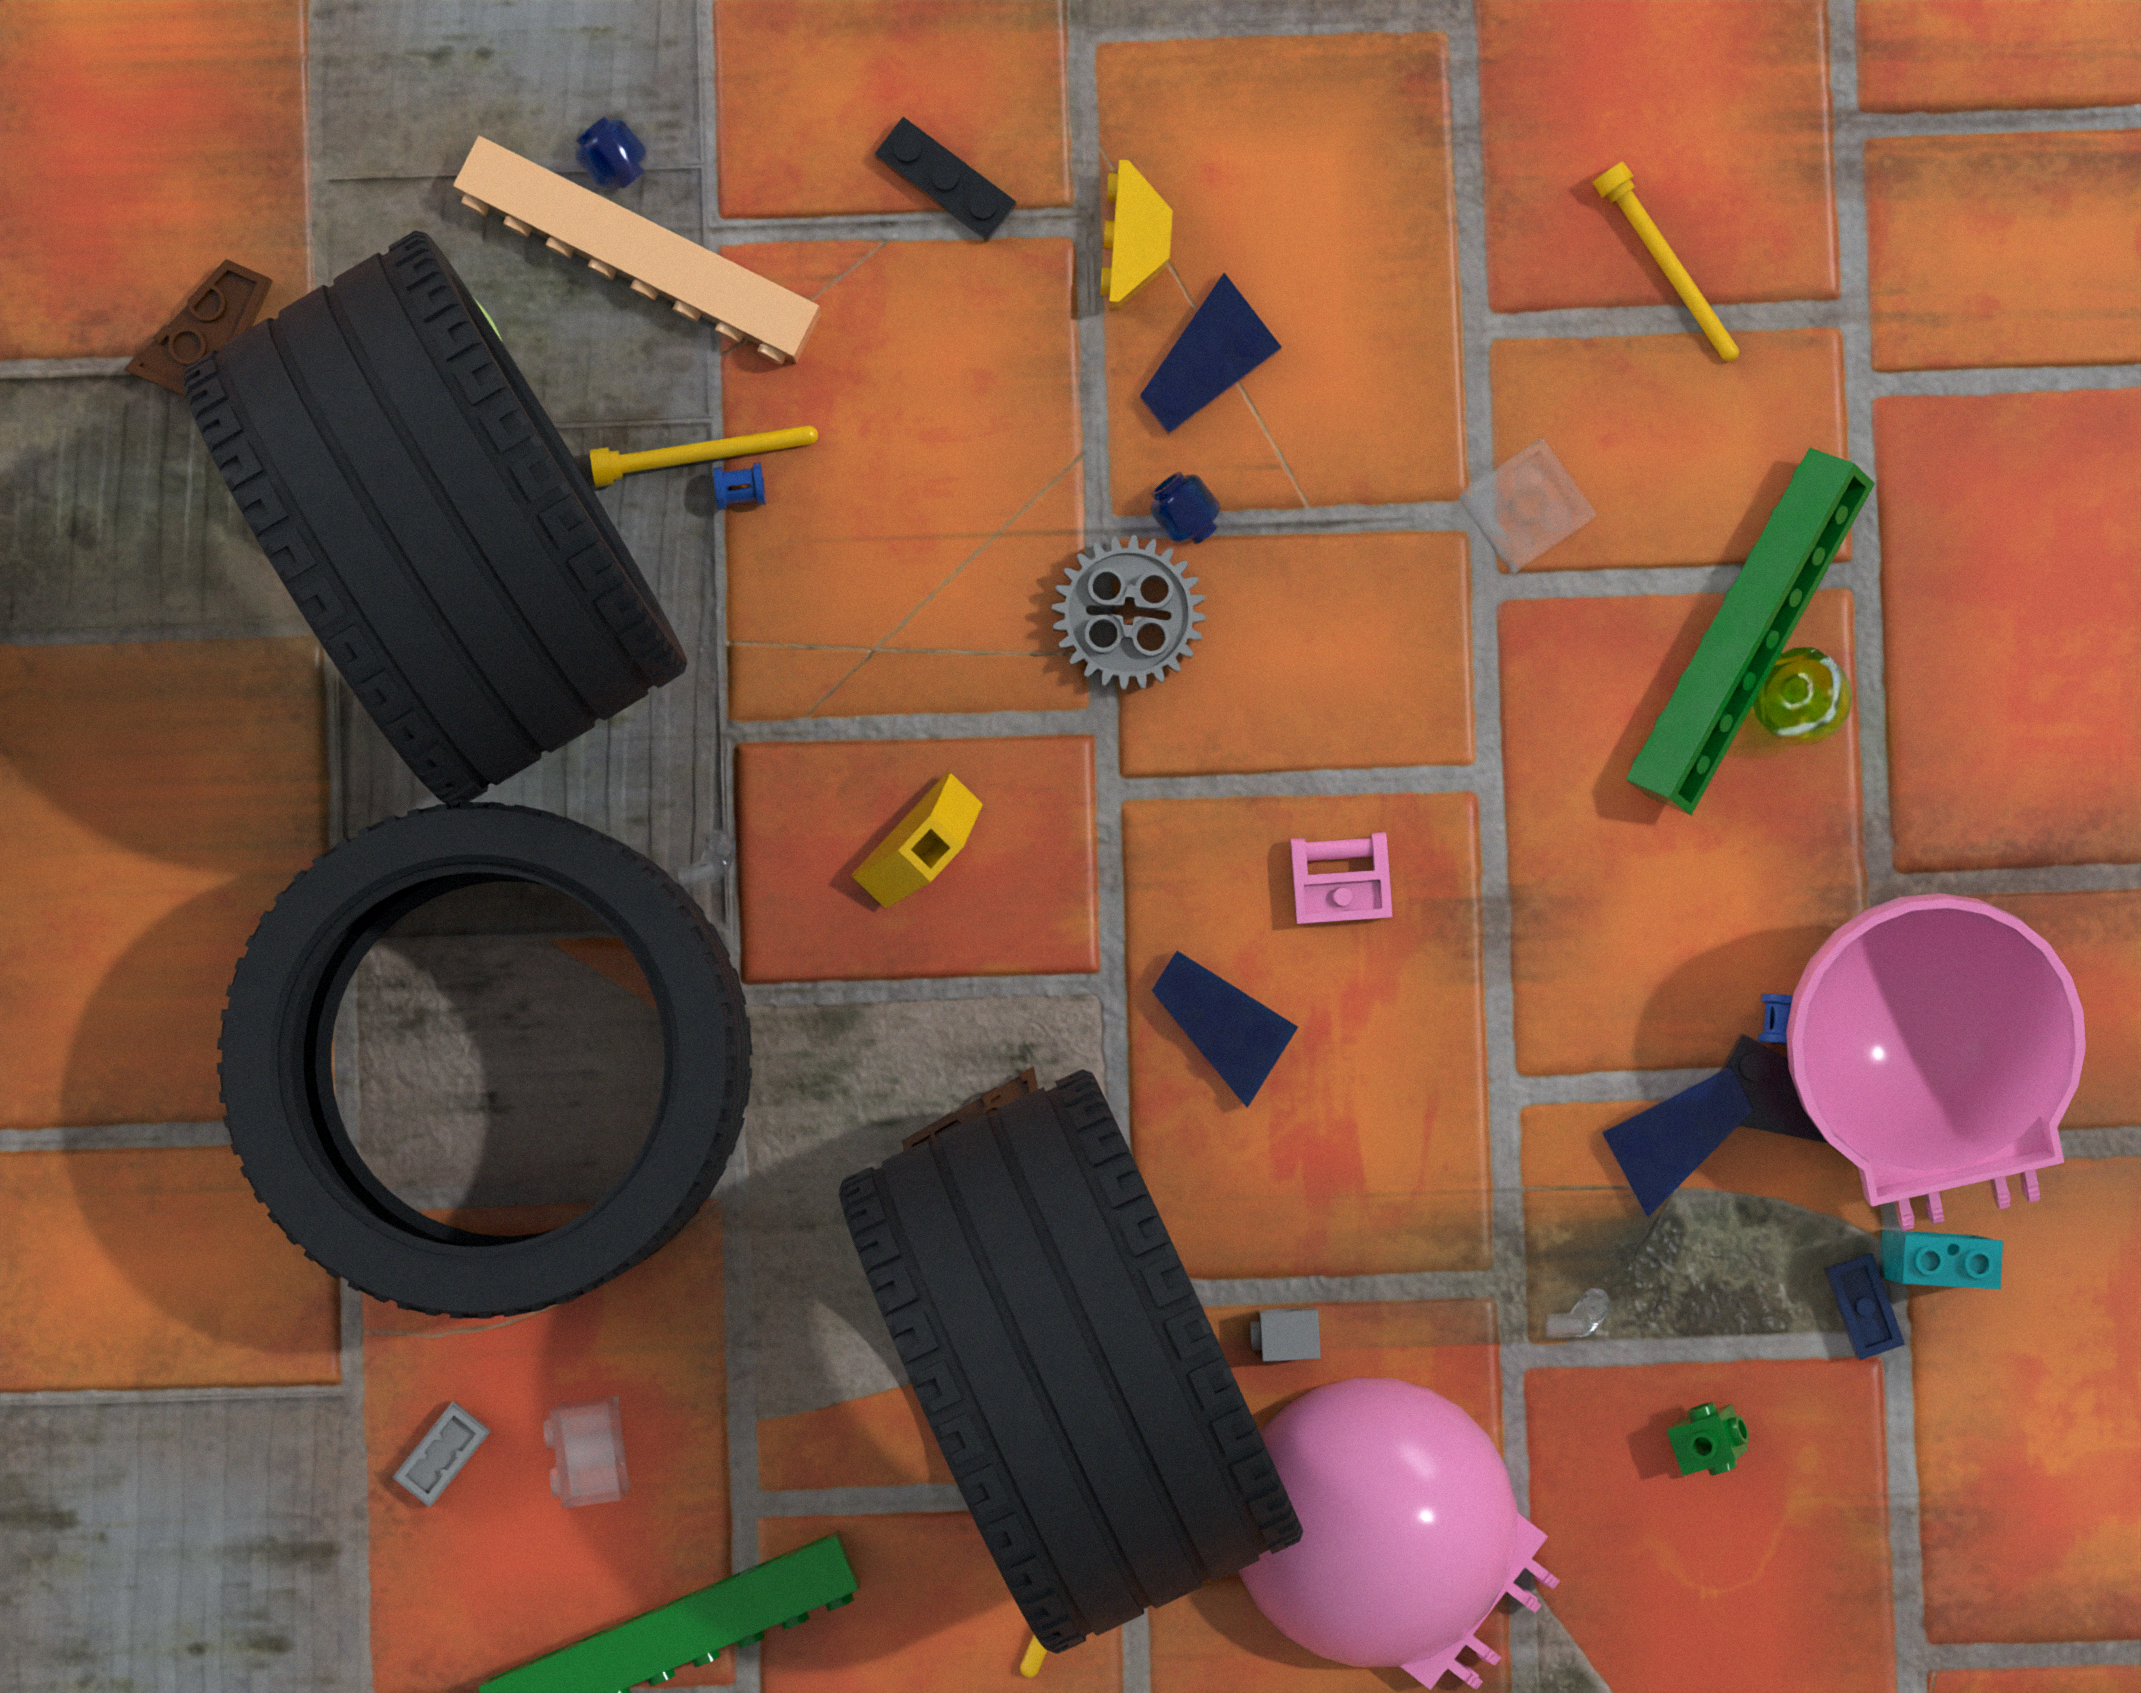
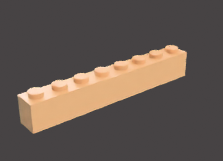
[453,136,822,365]

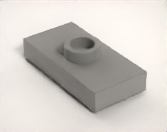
[392,1401,492,1507]

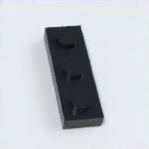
[875,117,1016,242]

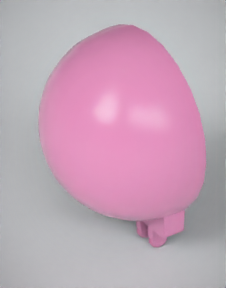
[1786,893,2086,1232]
[1239,1377,1560,1690]

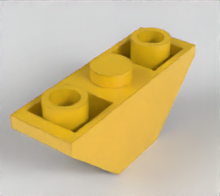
[1100,160,1173,310]
[851,771,983,909]

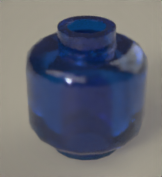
[576,116,646,189]
[1150,471,1220,544]

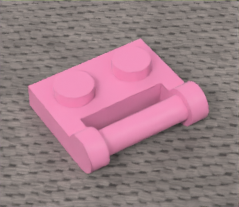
[1290,832,1393,924]

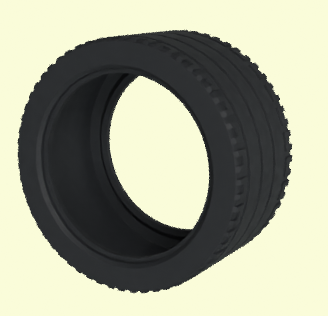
[183,230,687,807]
[217,802,753,1319]
[839,1069,1303,1654]

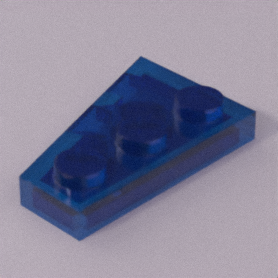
[1140,273,1282,436]
[1151,950,1298,1108]
[1603,1066,1754,1217]

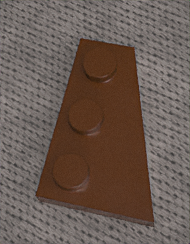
[124,259,273,398]

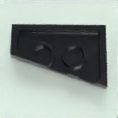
[1694,1034,1830,1144]

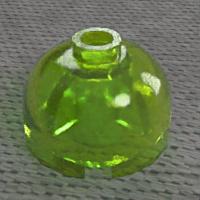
[1753,647,1853,745]

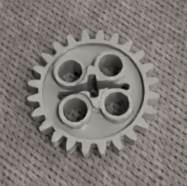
[1051,535,1206,691]

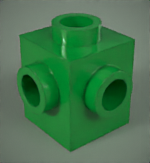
[1666,1402,1749,1476]

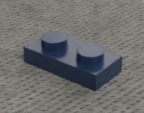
[1824,1253,1905,1360]

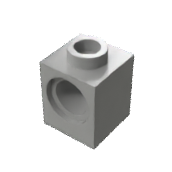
[1250,1307,1321,1362]

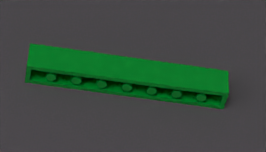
[1626,448,1875,816]
[478,1530,861,1693]

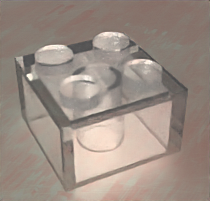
[1458,437,1597,576]
[544,1395,630,1509]

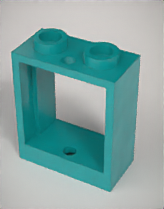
[1880,1229,2003,1290]

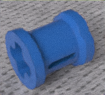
[713,462,766,511]
[1758,994,1793,1045]

